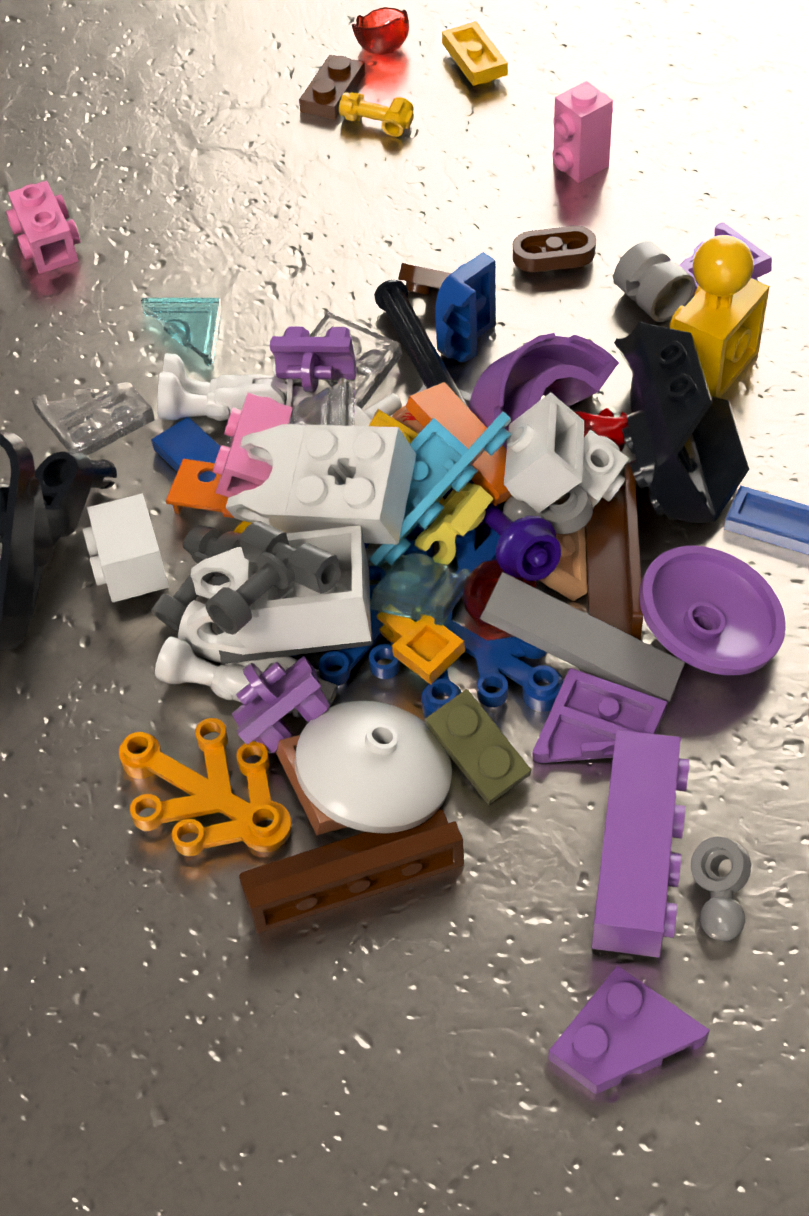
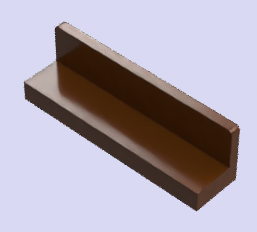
[585,463,643,640]
[239,809,464,934]

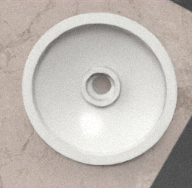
[294,701,452,833]

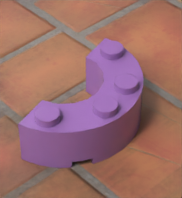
[469,333,619,449]

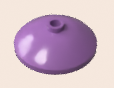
[639,546,786,675]

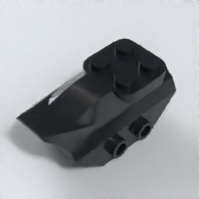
[614,322,750,523]

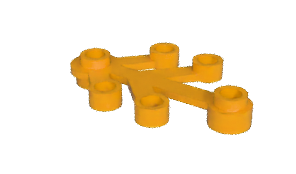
[119,718,292,856]

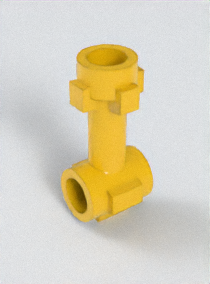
[339,92,414,137]

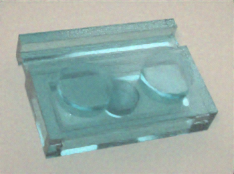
[371,554,470,626]

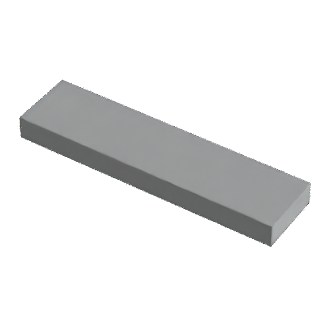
[480,572,685,705]

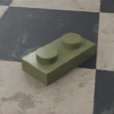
[425,689,531,806]

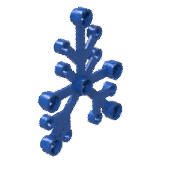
[291,511,563,718]

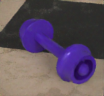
[443,480,561,581]

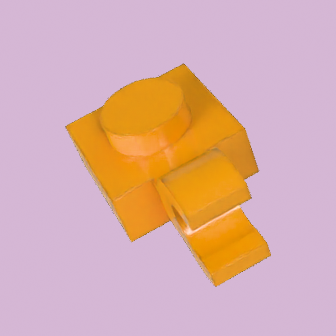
[377,602,465,685]

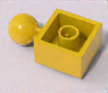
[670,235,770,398]

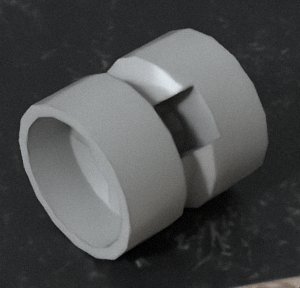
[613,241,696,322]

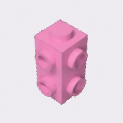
[552,80,613,183]
[6,181,81,274]
[212,393,293,497]

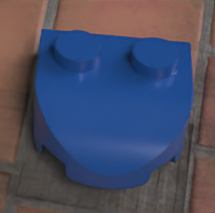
[435,252,496,362]

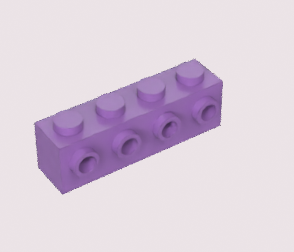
[592,730,689,958]

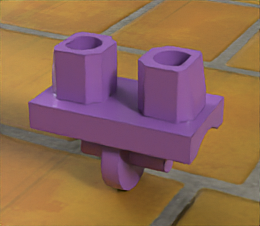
[269,326,357,392]
[232,656,330,753]

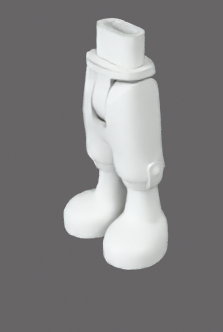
[157,353,313,421]
[155,600,338,717]

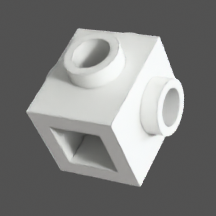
[578,430,629,507]

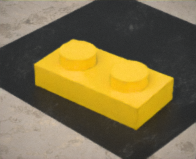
[442,21,508,86]

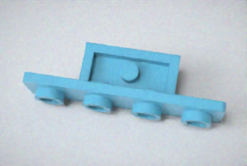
[369,411,511,567]

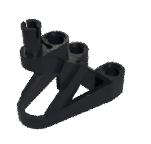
[0,430,117,651]

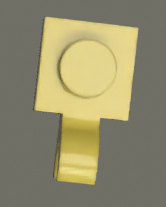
[414,483,494,567]

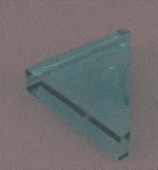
[141,298,222,366]

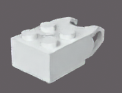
[226,424,416,545]
[187,525,371,655]

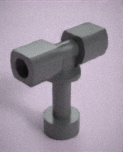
[206,521,341,635]
[151,525,242,632]

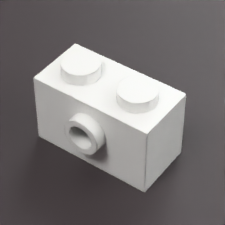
[504,392,584,513]
[83,493,169,602]

